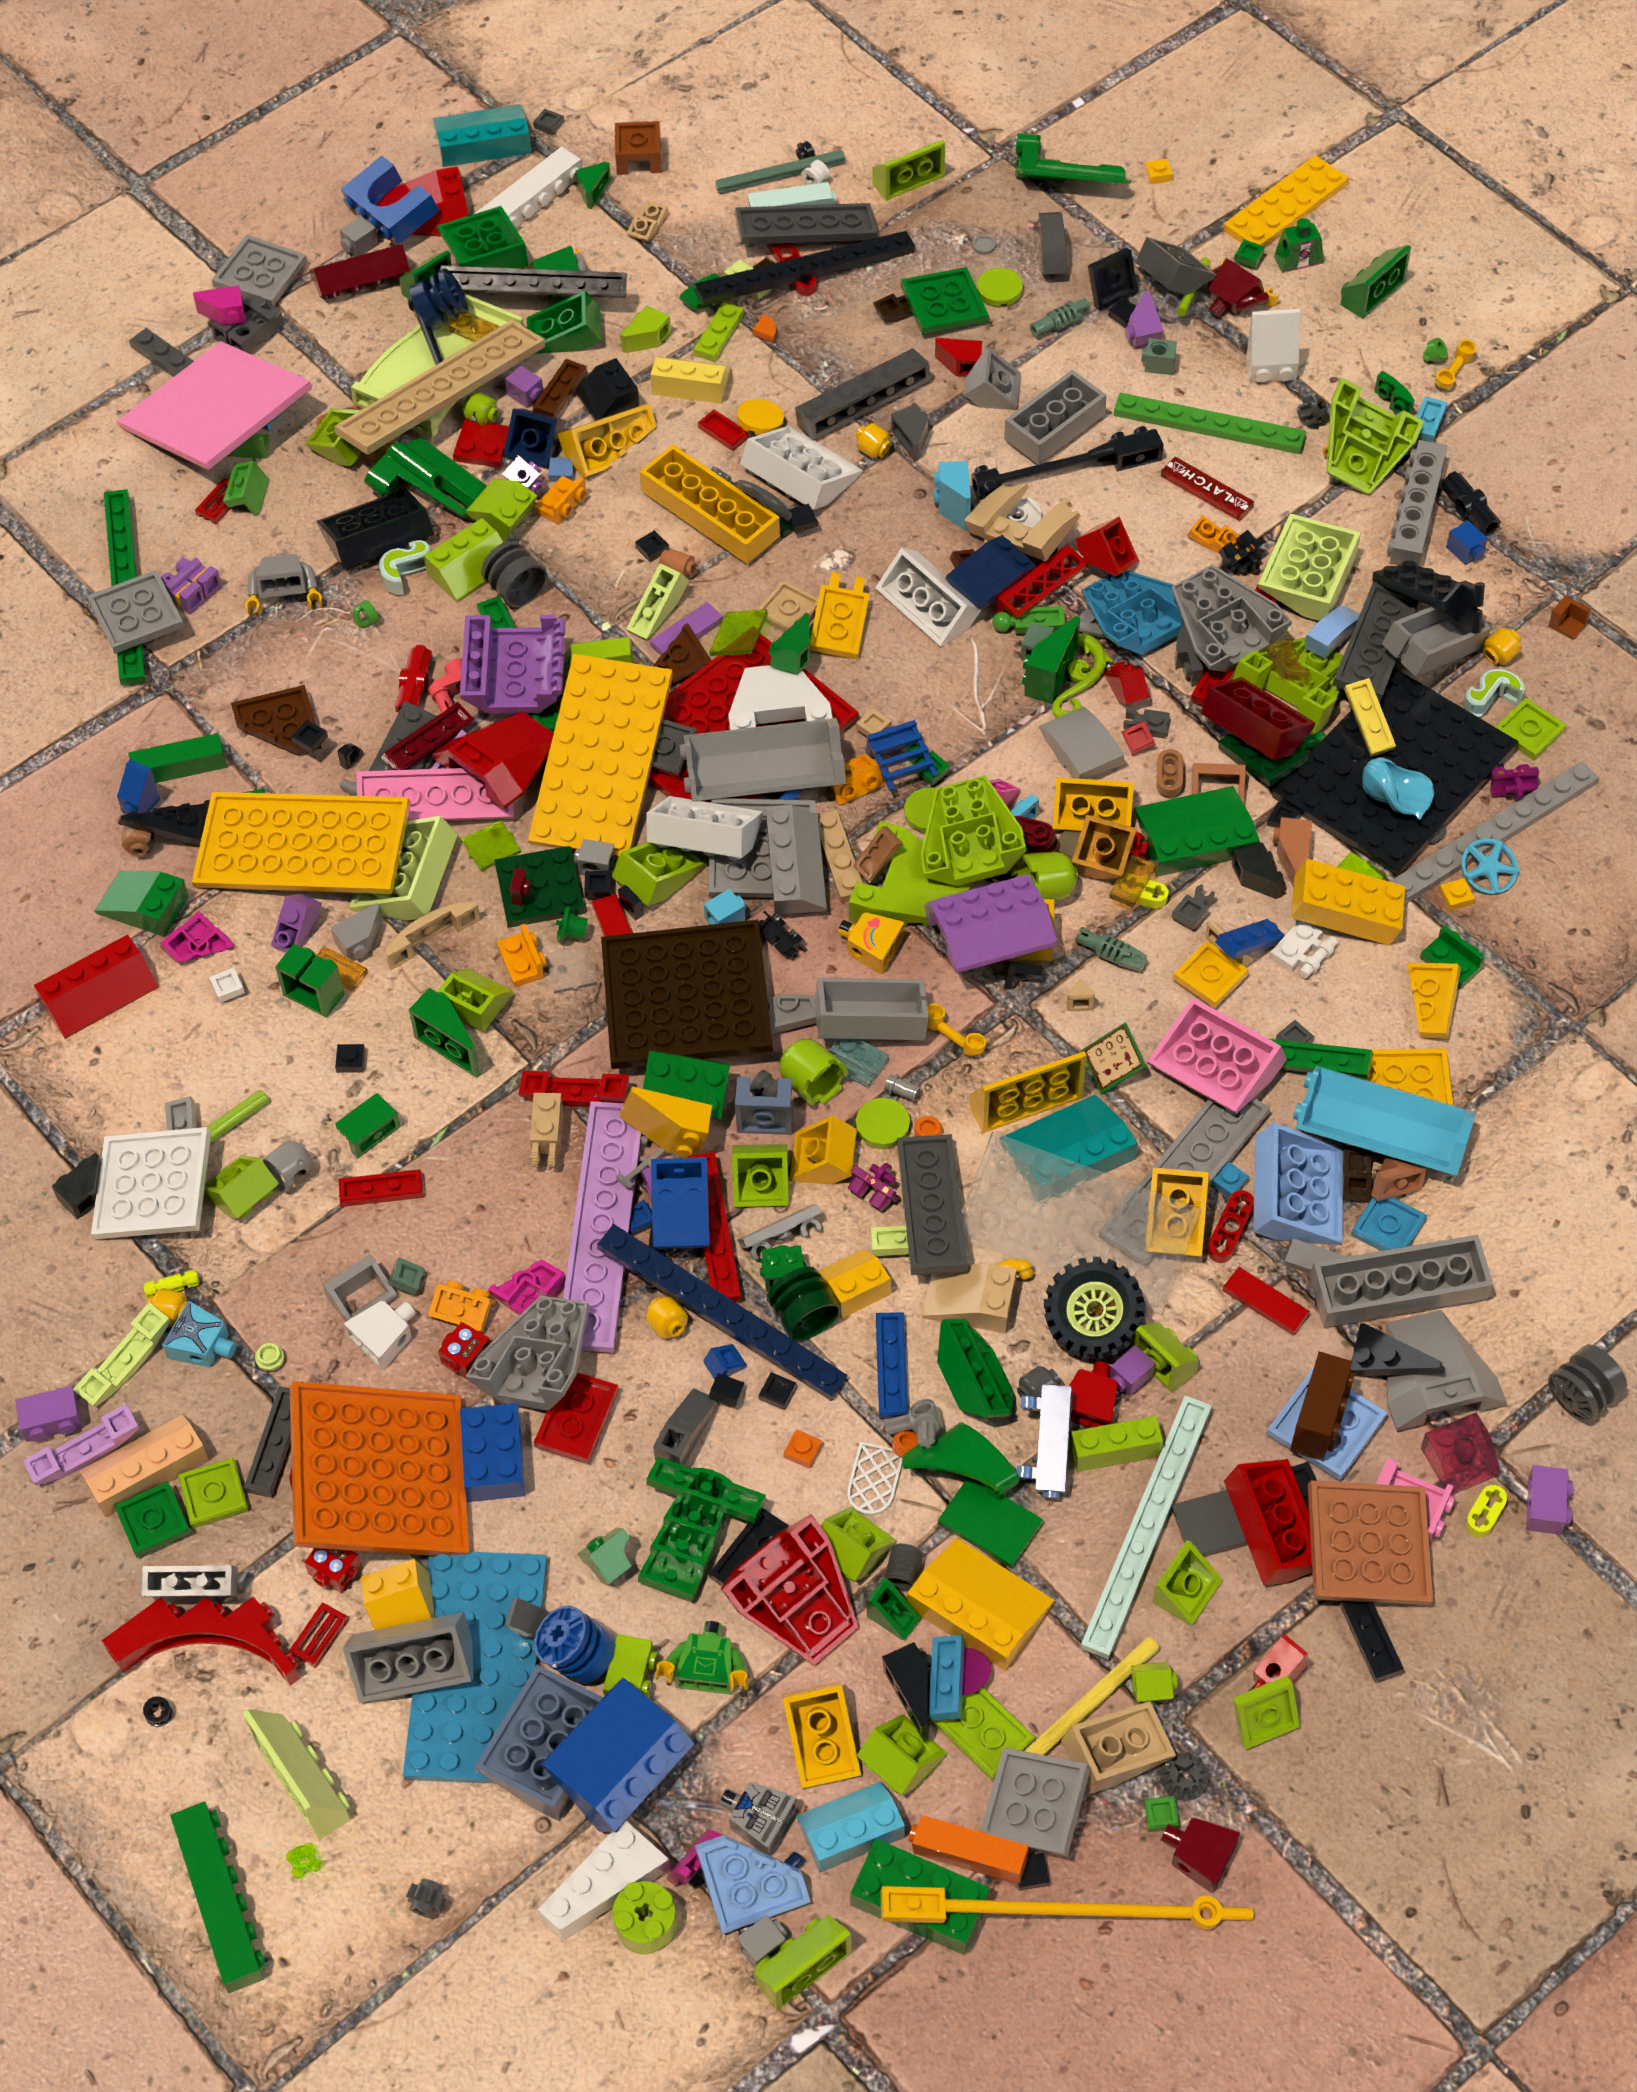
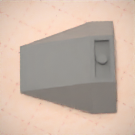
[1171,565,1292,673]
[466,1295,590,1411]
[1386,1310,1507,1431]

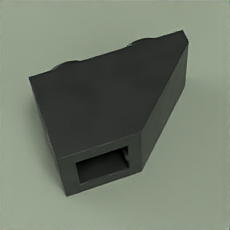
[1232,842,1285,899]
[52,1152,101,1220]

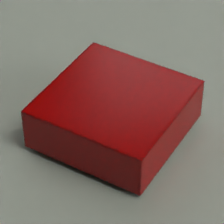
[1121,721,1156,756]

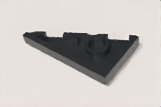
[117,800,210,846]
[1350,1323,1445,1376]

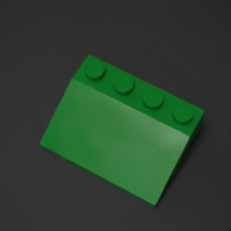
[1134,786,1259,877]

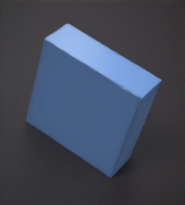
[548,457,574,481]

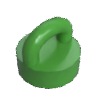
[1423,338,1447,363]
[353,600,379,627]

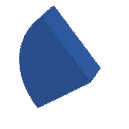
[630,1200,652,1236]

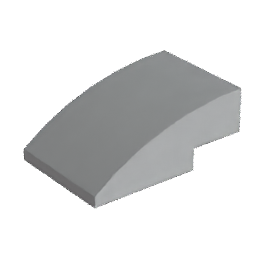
[1039,707,1124,779]

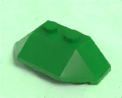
[937,1318,1015,1418]

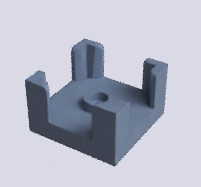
[735,1077,793,1135]

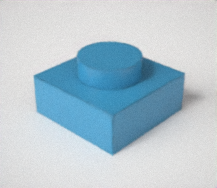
[1211,1161,1249,1198]

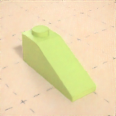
[626,563,690,640]

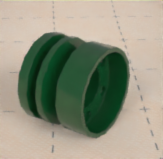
[767,1266,841,1341]

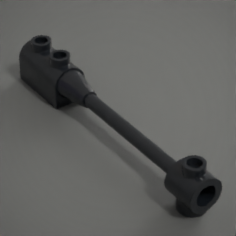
[971,426,1164,499]

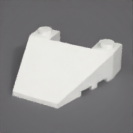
[728,665,832,730]

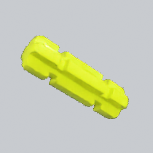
[143,1270,199,1299]

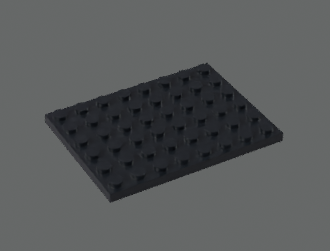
[1272,668,1519,876]

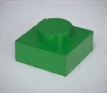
[1234,240,1265,268]

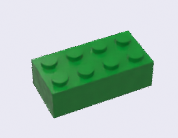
[850,1838,990,1955]

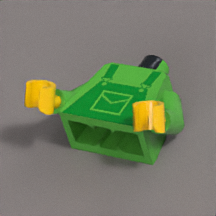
[655,1621,748,1695]

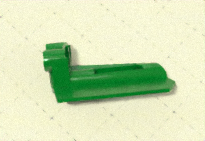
[1015,133,1132,184]
[364,438,487,521]

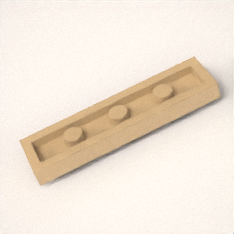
[817,810,863,903]

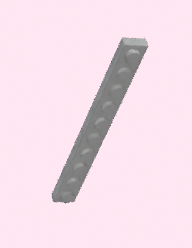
[1389,761,1599,905]

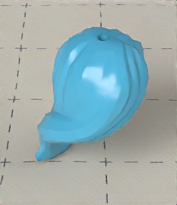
[1362,758,1434,820]

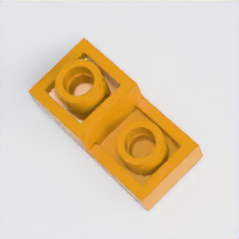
[1187,515,1240,553]

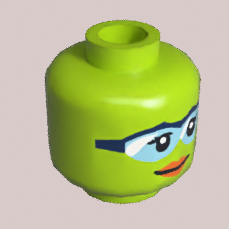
[462,392,499,425]

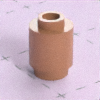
[659,549,697,579]

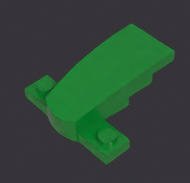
[638,1457,766,1602]

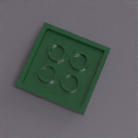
[494,846,585,928]

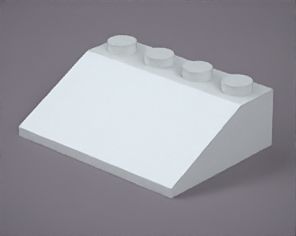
[740,425,863,510]

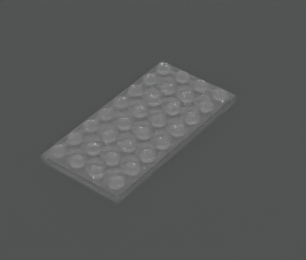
[961,1132,1202,1315]

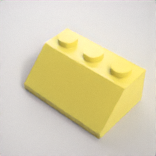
[651,357,731,403]

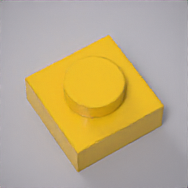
[1145,159,1173,184]
[1439,878,1475,911]

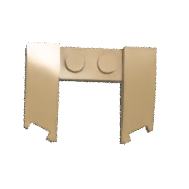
[964,483,1081,561]

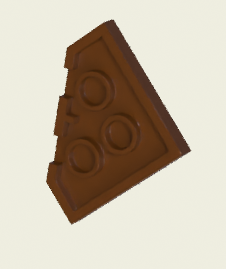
[231,685,322,754]

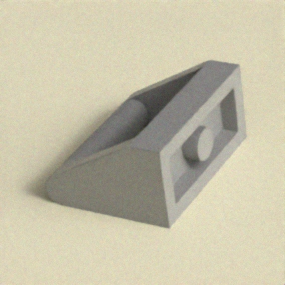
[323,1254,398,1322]

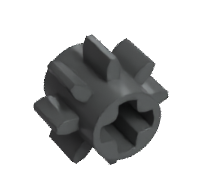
[1297,395,1327,425]
[406,1878,447,1918]

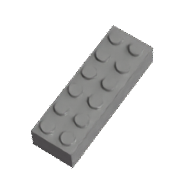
[1309,1235,1494,1328]

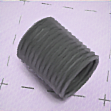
[885,1543,923,1591]

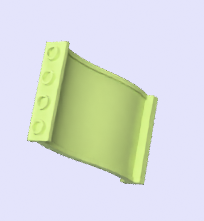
[351,294,524,438]

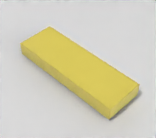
[1344,678,1396,757]

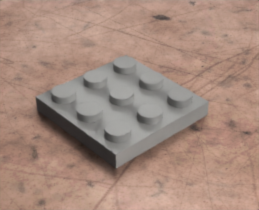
[212,234,307,307]
[87,570,184,654]
[980,1747,1091,1857]

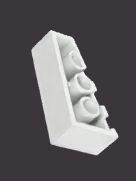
[538,1820,671,1942]

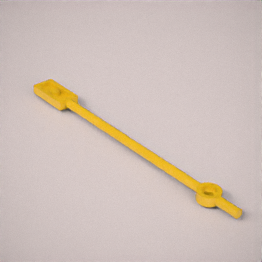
[880,1886,1254,1930]

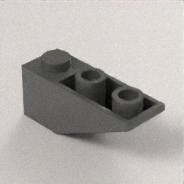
[653,1388,718,1466]

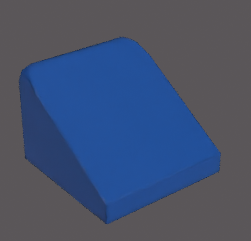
[703,1344,747,1380]

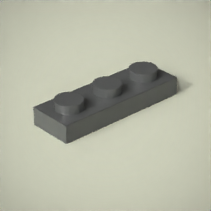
[129,328,194,377]

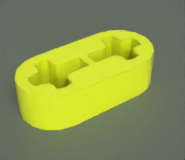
[1119,875,1169,909]
[1465,1485,1507,1538]

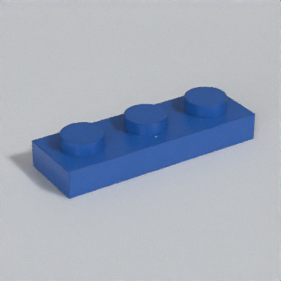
[1215,919,1285,959]

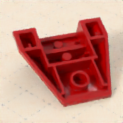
[378,166,468,237]
[721,1514,859,1665]

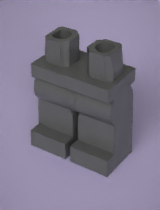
[211,295,283,355]

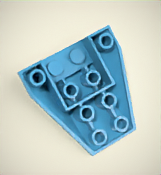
[1081,570,1184,655]

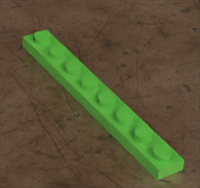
[1114,392,1306,454]

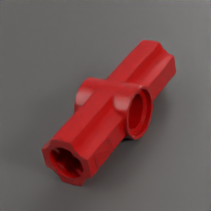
[395,645,432,713]

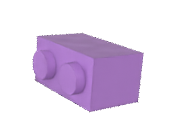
[15,1385,83,1442]
[1526,1465,1573,1535]

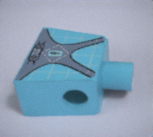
[162,1301,237,1367]

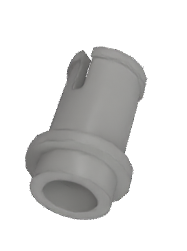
[884,1074,921,1102]

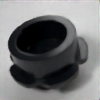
[795,141,815,160]

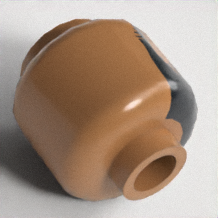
[122,826,156,856]

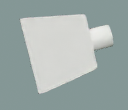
[344,1301,416,1371]

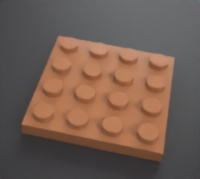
[1308,1480,1433,1605]

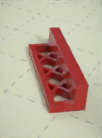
[994,544,1088,620]

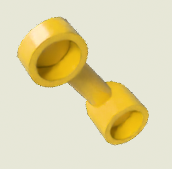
[1434,339,1477,389]
[927,1003,986,1056]

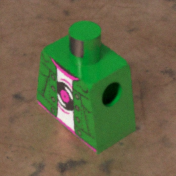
[1274,218,1324,273]

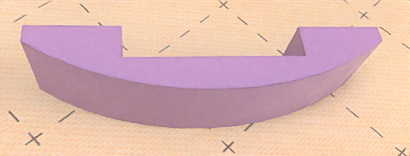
[23,1403,139,1485]

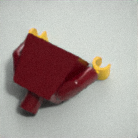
[1207,258,1279,318]

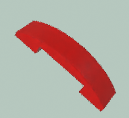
[518,1070,629,1107]

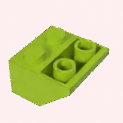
[437,968,514,1032]

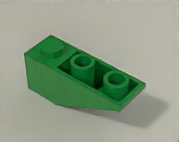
[769,612,810,675]

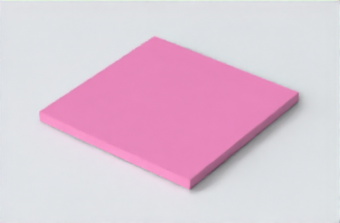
[118,341,312,470]

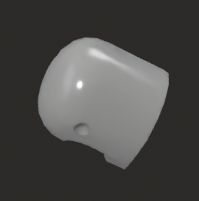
[263,1141,312,1192]

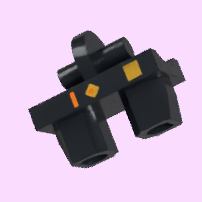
[1219,530,1266,574]

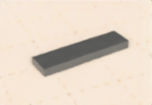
[244,1386,291,1498]

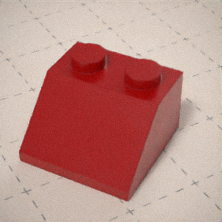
[1075,516,1139,576]

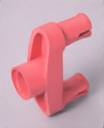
[428,658,462,713]

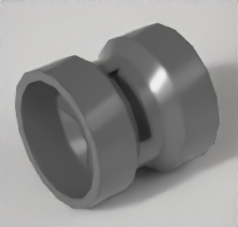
[750,1070,778,1097]

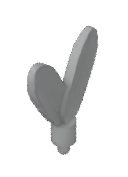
[1079,609,1107,638]

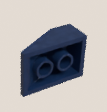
[945,535,1037,610]

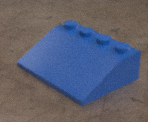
[541,1678,695,1832]

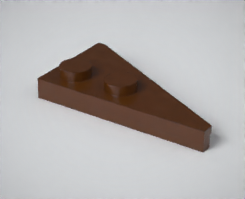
[653,623,711,684]

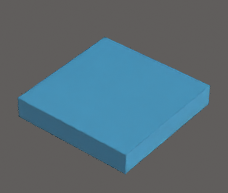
[1351,1197,1427,1251]

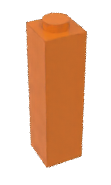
[909,1815,1029,1884]

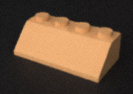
[79,1414,209,1518]

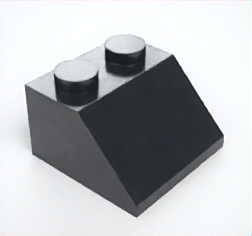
[576,358,640,421]

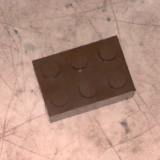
[1290,1351,1355,1462]

